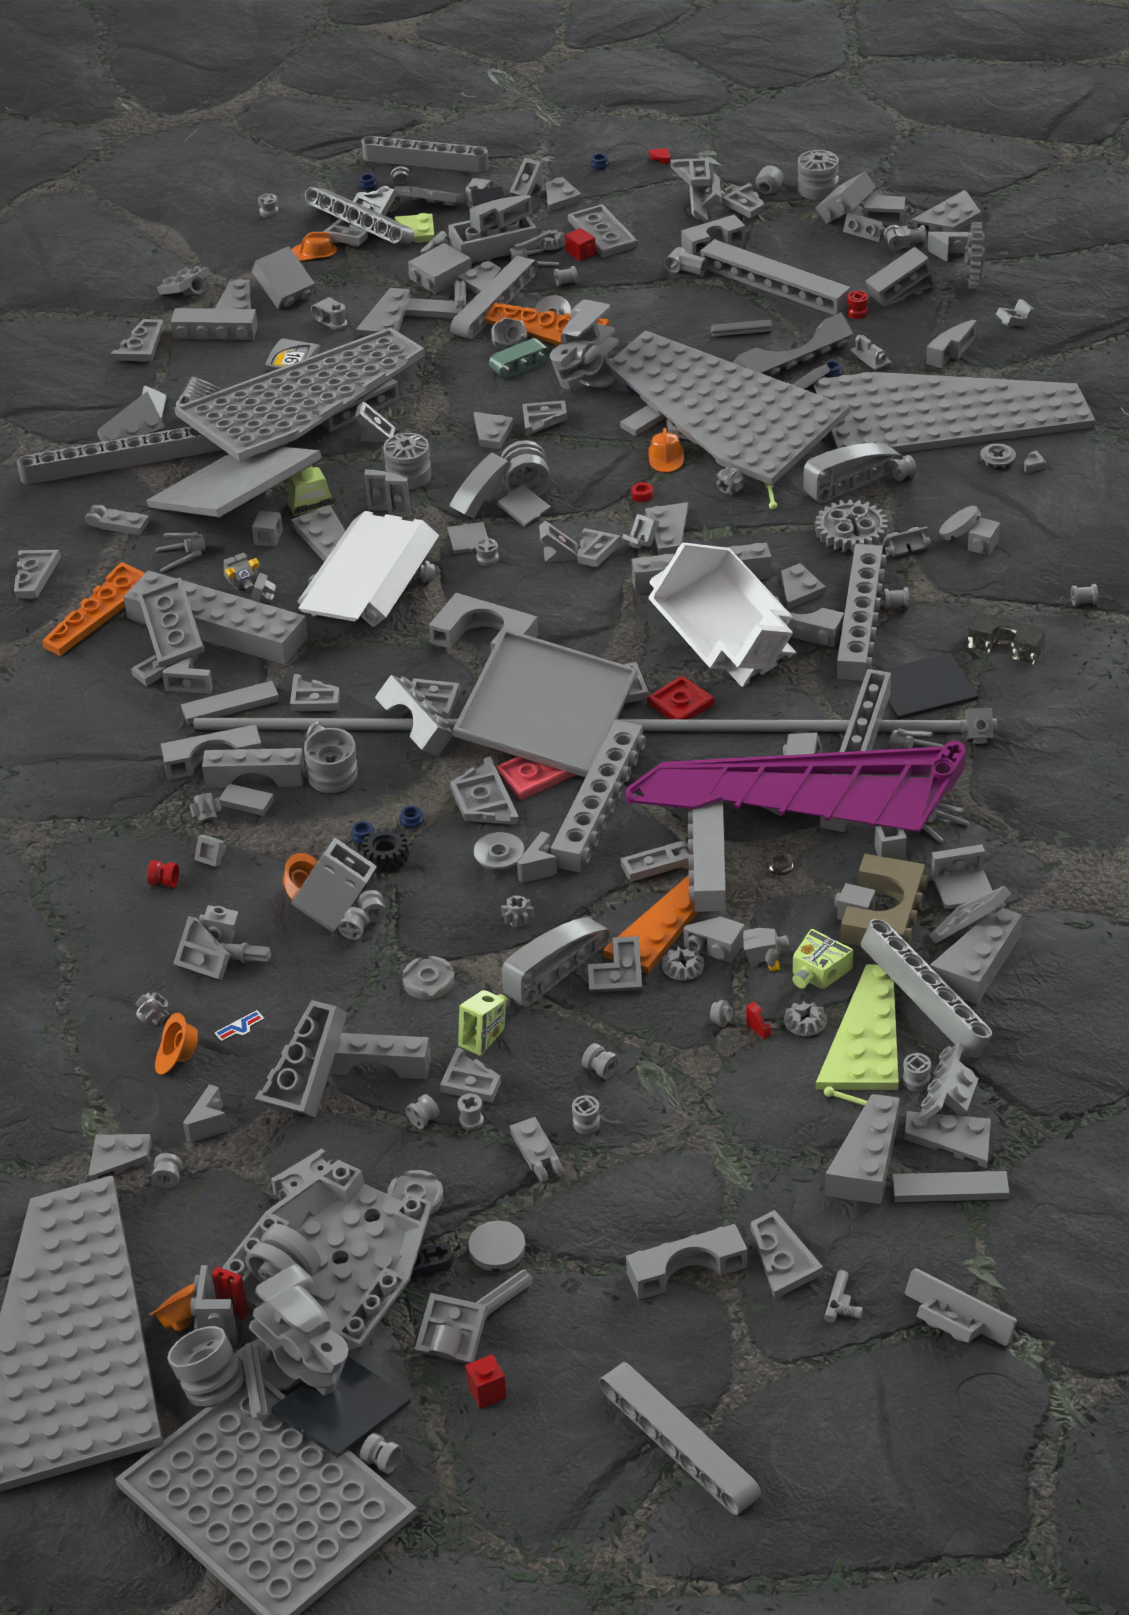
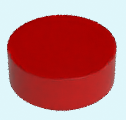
[631,483,653,502]

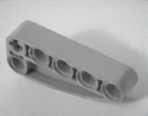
[803,443,903,504]
[502,917,610,1007]

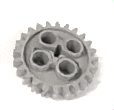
[964,222,985,290]
[815,499,888,553]

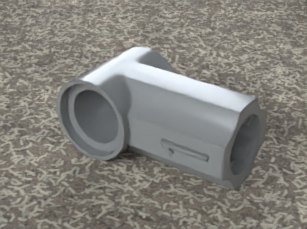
[664,247,708,276]

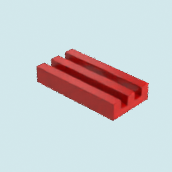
[212,1267,249,1320]

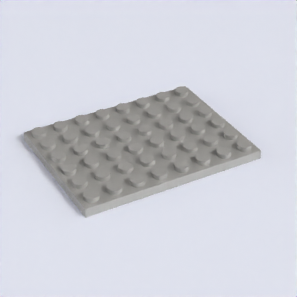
[115,1377,417,1615]

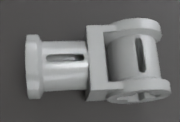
[884,225,926,251]

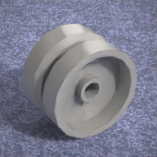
[245,1224,321,1283]

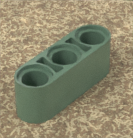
[489,338,551,379]

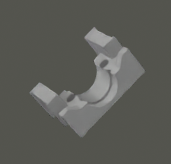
[271,1149,333,1201]

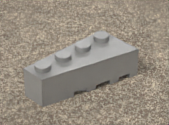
[930,908,1022,1005]
[825,1094,899,1204]

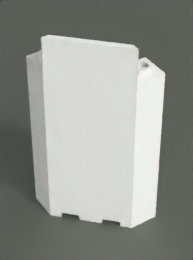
[297,511,439,627]

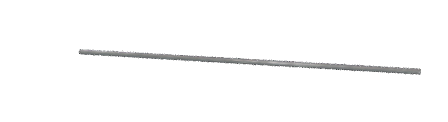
[194,718,962,733]

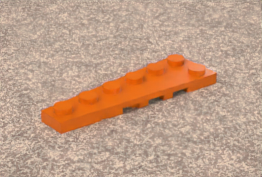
[484,303,610,346]
[42,562,145,656]
[603,875,698,974]

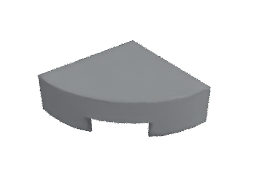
[1024,450,1046,473]

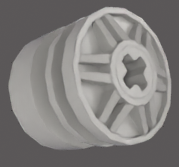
[798,150,839,200]
[383,433,432,490]
[501,440,551,497]
[304,728,358,793]
[167,1326,245,1406]

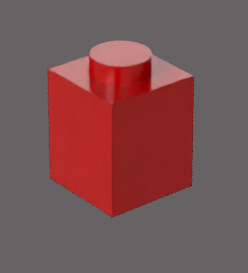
[565,228,596,261]
[465,1354,507,1409]

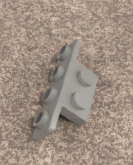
[689,173,721,223]
[919,1042,978,1122]
[905,1268,1017,1346]

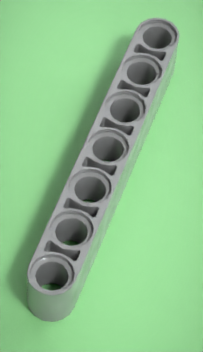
[361,136,489,172]
[305,187,414,245]
[450,256,538,339]
[861,919,992,1058]
[599,1362,762,1515]

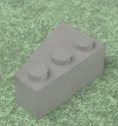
[866,247,938,306]

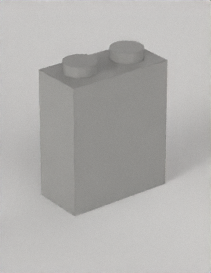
[815,171,876,224]
[408,243,471,294]
[252,246,315,309]

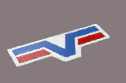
[215,1010,264,1041]

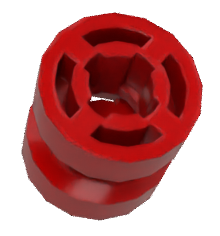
[847,291,868,319]
[147,860,179,888]

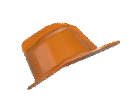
[292,232,337,261]
[648,428,684,473]
[283,853,318,900]
[155,1013,198,1075]
[149,1283,195,1332]

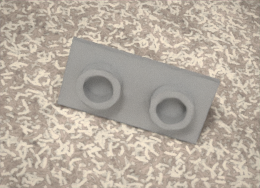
[843,212,886,242]
[850,335,892,370]
[882,526,931,557]

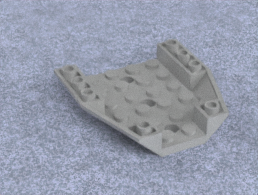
[222,1160,433,1350]

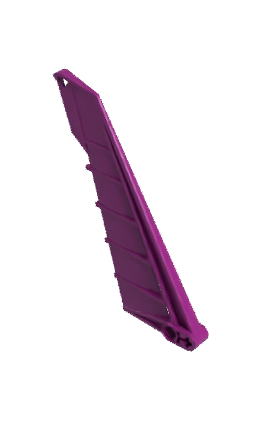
[625,741,966,832]

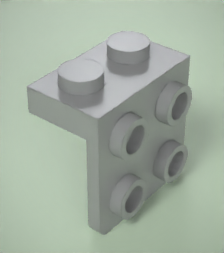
[931,844,992,909]
[191,1265,238,1346]

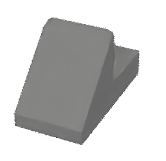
[510,158,543,196]
[928,232,968,261]
[354,401,396,442]
[539,521,579,562]
[162,657,213,694]
[517,831,557,883]
[183,1084,228,1143]

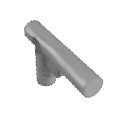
[824,1270,863,1323]

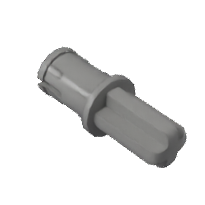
[221,942,271,963]

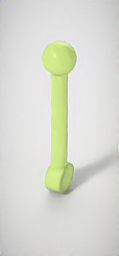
[765,483,778,510]
[824,1086,867,1106]

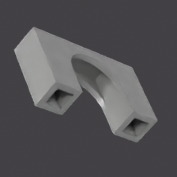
[429,593,539,652]

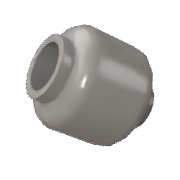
[755,166,784,194]

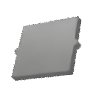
[497,484,551,527]
[447,522,488,554]

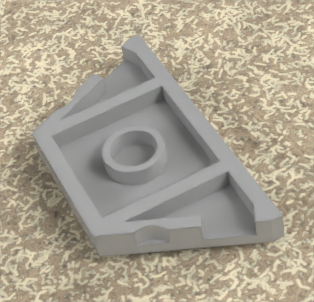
[912,190,981,232]
[450,757,519,824]

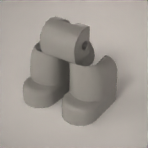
[550,300,619,389]
[236,1264,349,1396]

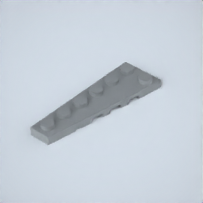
[291,505,345,562]

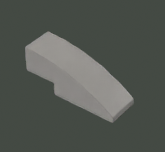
[470,195,532,232]
[926,320,976,368]
[449,453,510,519]

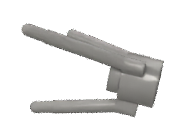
[510,232,559,266]
[156,532,206,573]
[889,729,944,749]
[922,803,969,843]

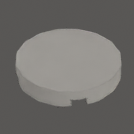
[939,506,981,540]
[402,956,455,1000]
[387,1170,443,1215]
[468,1220,526,1271]

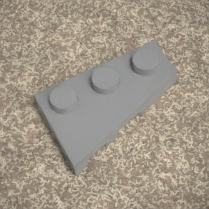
[111,319,164,362]
[97,391,165,442]
[751,1210,823,1299]

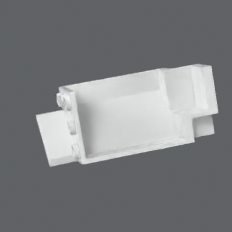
[649,542,797,687]

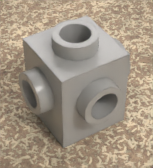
[961,708,997,744]
[199,905,238,944]

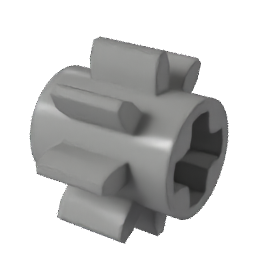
[716,466,743,495]
[190,793,221,822]
[501,896,534,928]
[135,992,169,1025]

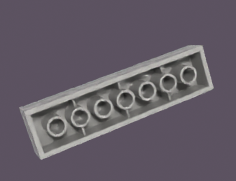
[124,570,308,665]

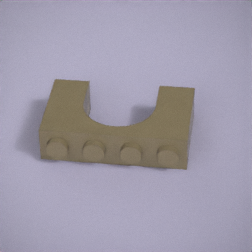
[841,854,929,946]

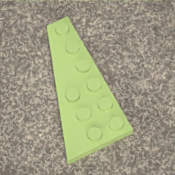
[816,965,899,1090]

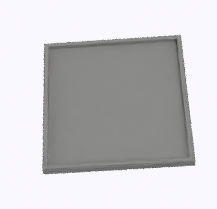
[146,446,322,517]
[452,628,638,777]

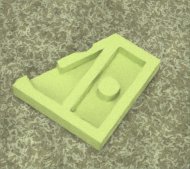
[395,213,434,243]

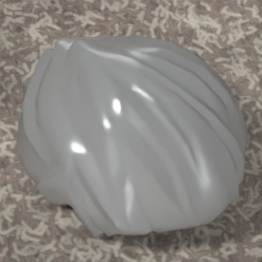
[491,317,527,349]

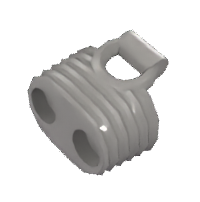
[176,376,221,407]

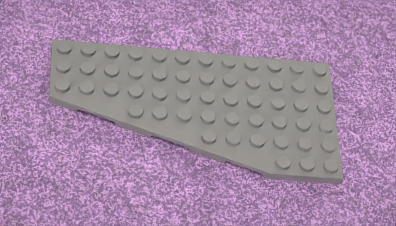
[174,327,425,461]
[607,330,850,485]
[812,372,1095,453]
[0,1175,164,1492]

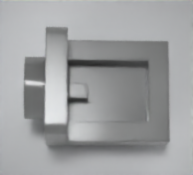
[996,299,1034,327]
[622,514,659,549]

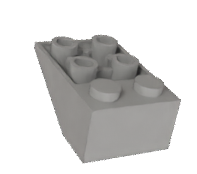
[291,838,377,932]

